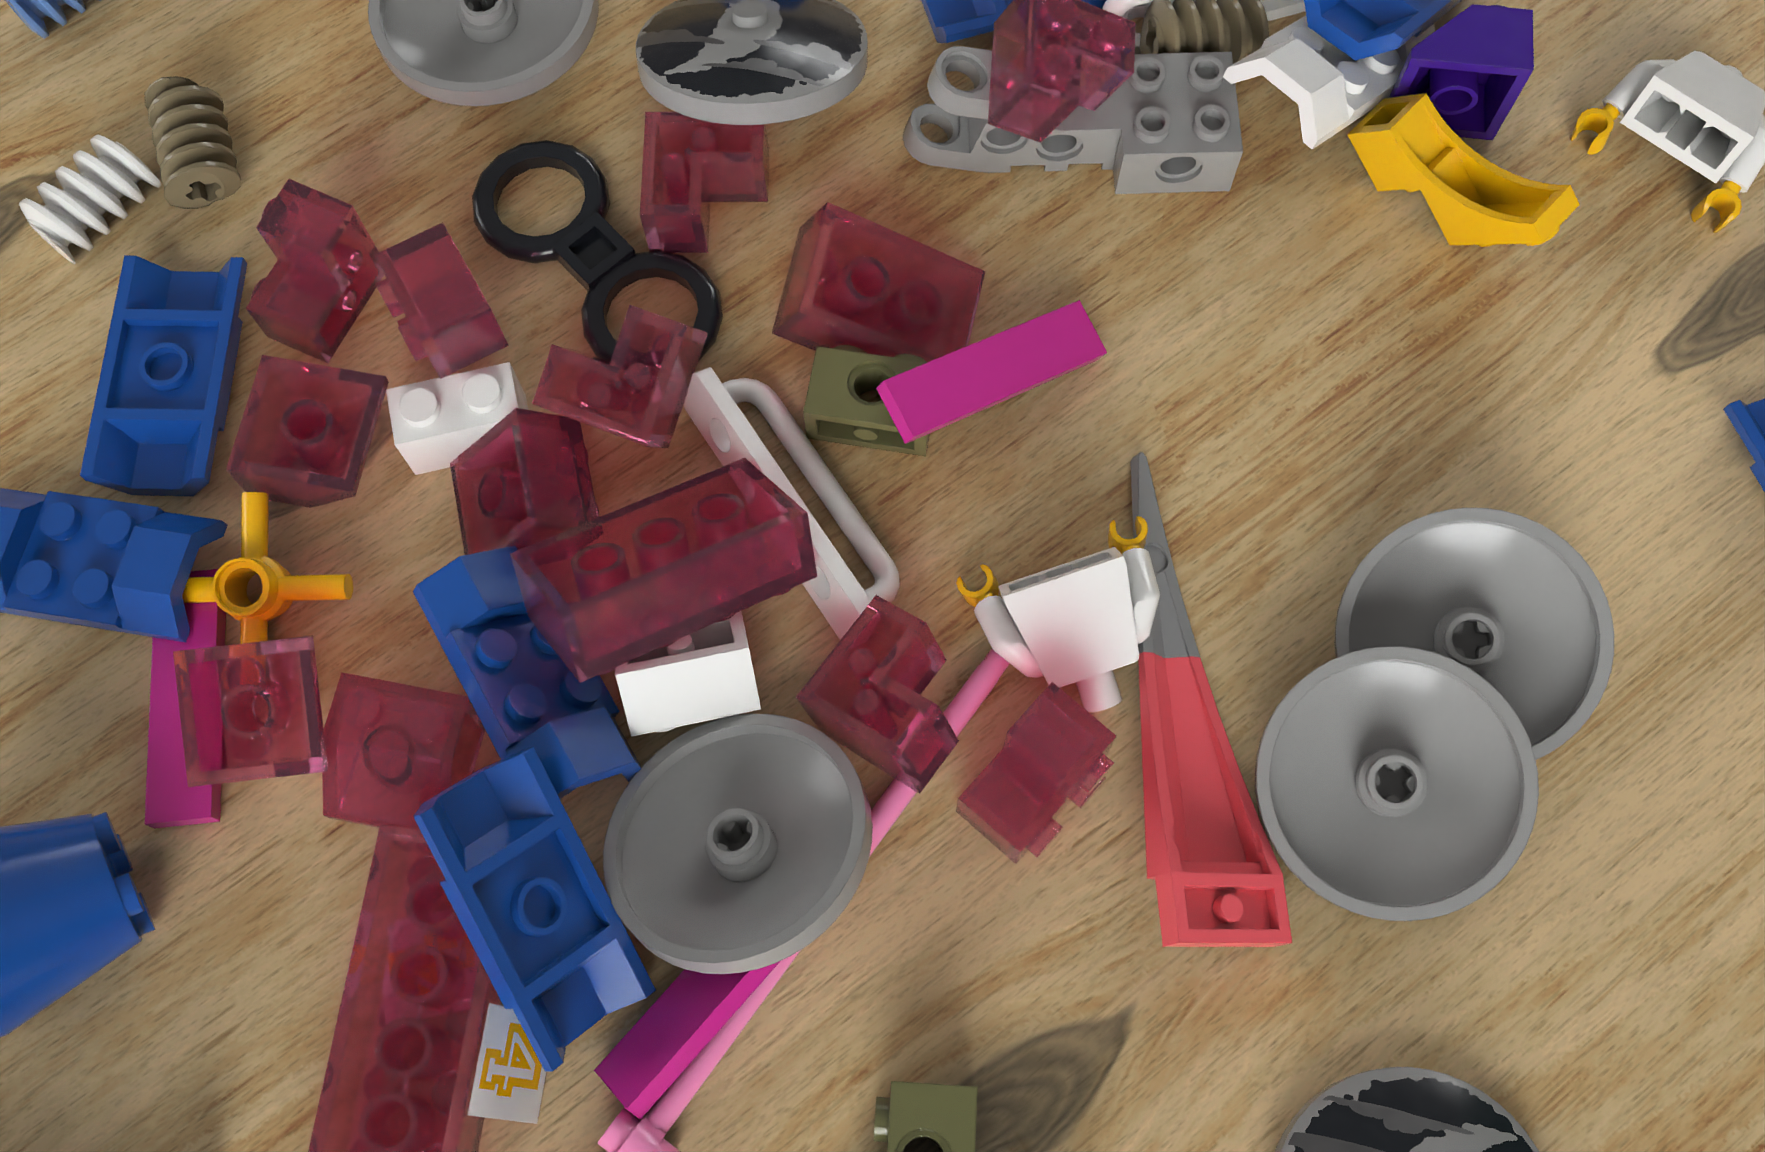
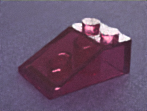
[772,202,985,362]

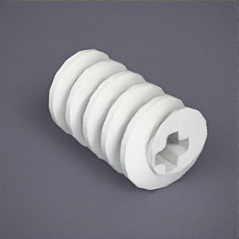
[19,134,161,264]

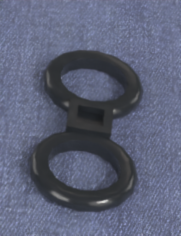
[472,140,723,379]

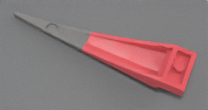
[1130,452,1292,947]

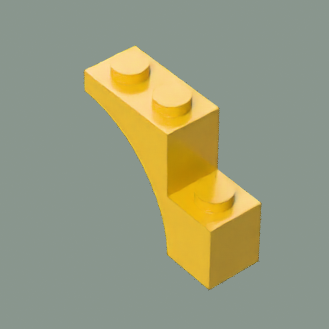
[1347,93,1580,247]

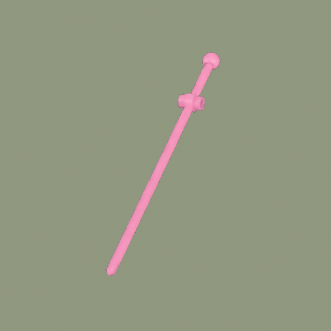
[597,649,1010,1152]

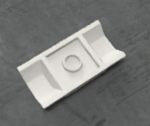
[1223,16,1435,149]

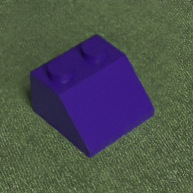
[1389,4,1534,140]

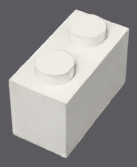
[386,362,536,475]
[612,609,761,737]

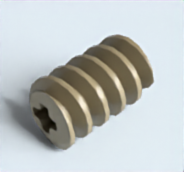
[1140,0,1269,64]
[145,76,241,209]

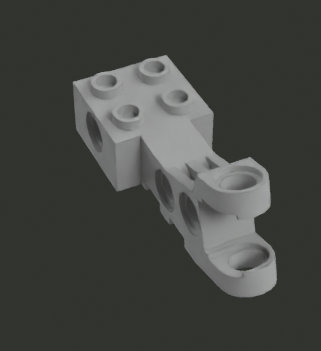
[903,46,1243,194]

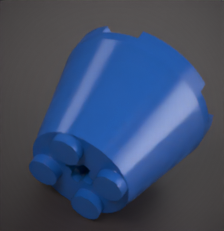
[0,812,155,1038]

